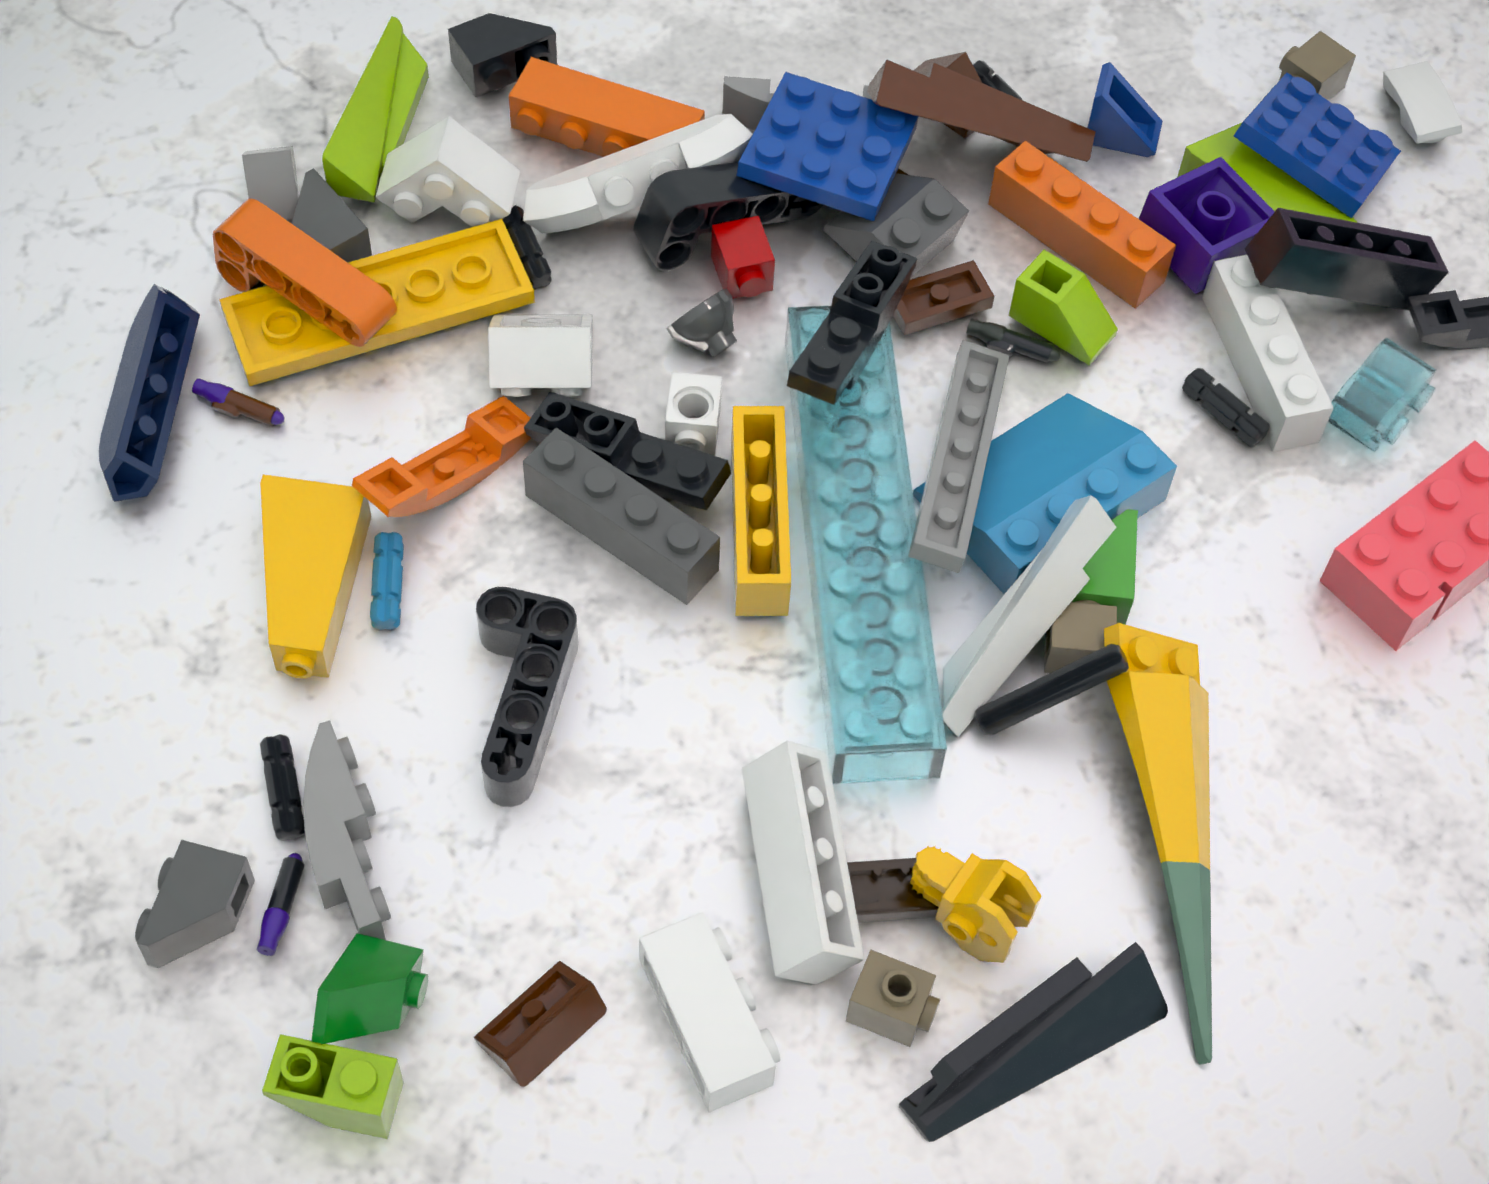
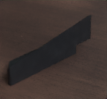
[898,942,1168,1142]

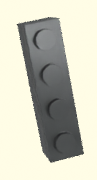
[523,428,720,605]

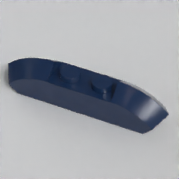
[99,284,200,502]

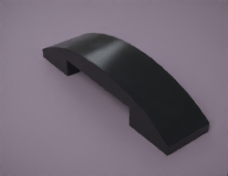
[1406,290,1489,348]

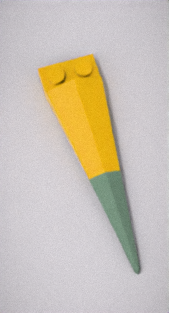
[1104,623,1212,1065]

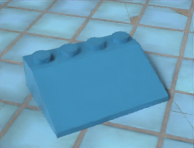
[913,393,1177,594]

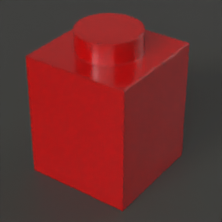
[711,216,775,299]

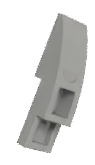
[303,720,391,940]

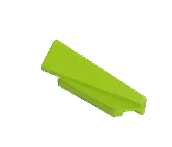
[322,16,429,202]

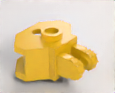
[910,846,1042,963]

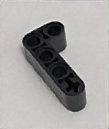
[633,162,823,271]
[476,587,578,807]

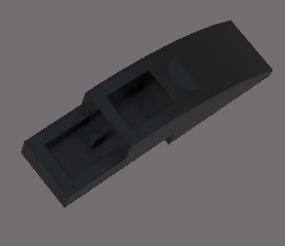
[787,241,918,405]
[524,391,731,511]

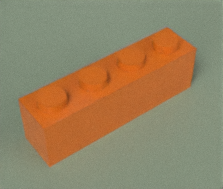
[509,57,705,157]
[988,141,1176,309]

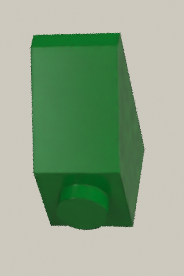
[311,933,428,1044]

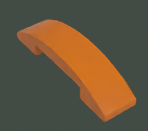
[352,396,531,517]

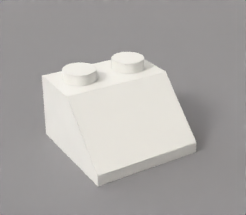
[488,314,593,397]

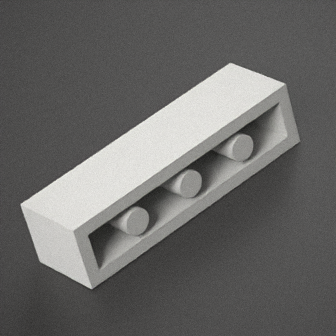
[1202,255,1334,452]
[742,740,865,985]

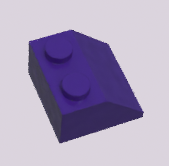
[1139,157,1275,294]

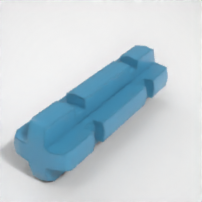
[370,532,404,630]

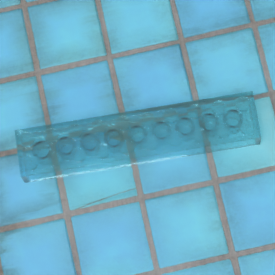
[785,306,947,784]

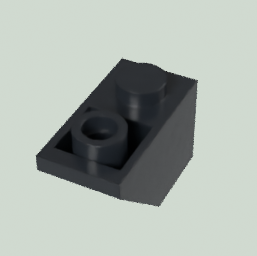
[448,13,557,97]

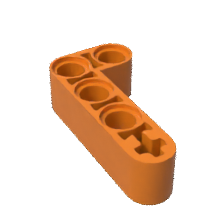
[213,198,397,347]

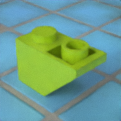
[1008,249,1118,366]
[262,1034,404,1139]

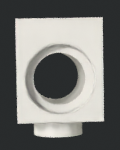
[665,372,722,455]

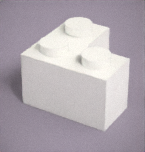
[376,116,521,227]

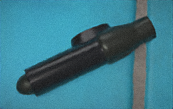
[966,318,1061,363]

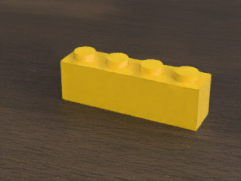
[731,406,791,616]

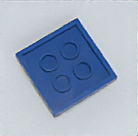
[737,72,919,221]
[1234,72,1401,218]

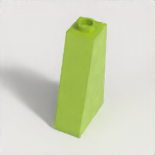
[1177,123,1358,223]

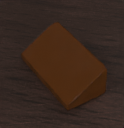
[473,961,607,1087]

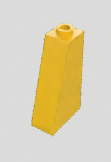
[260,474,371,679]

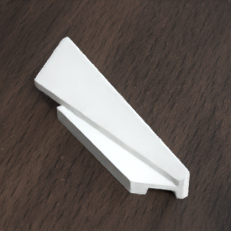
[938,495,1117,737]

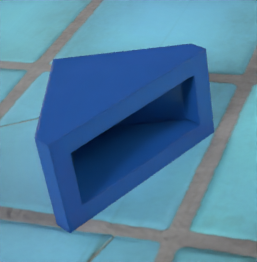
[1087,62,1163,157]

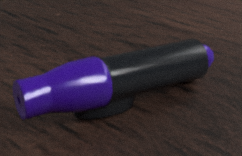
[256,853,305,956]

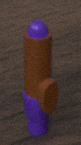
[192,378,285,427]

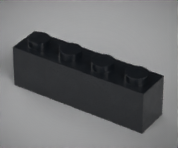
[1245,208,1449,310]

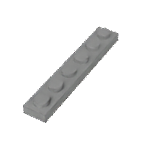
[908,340,1010,573]

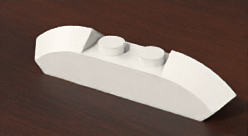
[523,114,753,233]

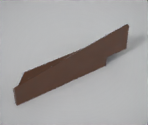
[867,60,1096,162]

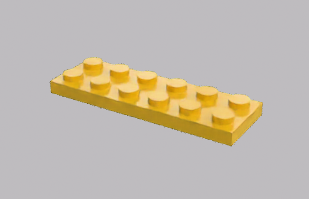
[219,219,535,387]

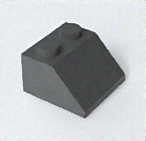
[823,173,969,277]

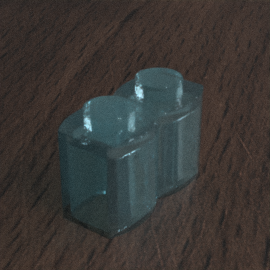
[1328,337,1437,452]

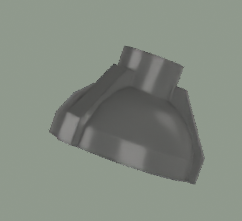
[666,288,737,357]

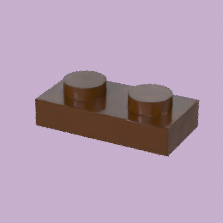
[893,260,995,336]

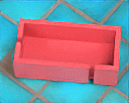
[1320,440,1489,651]

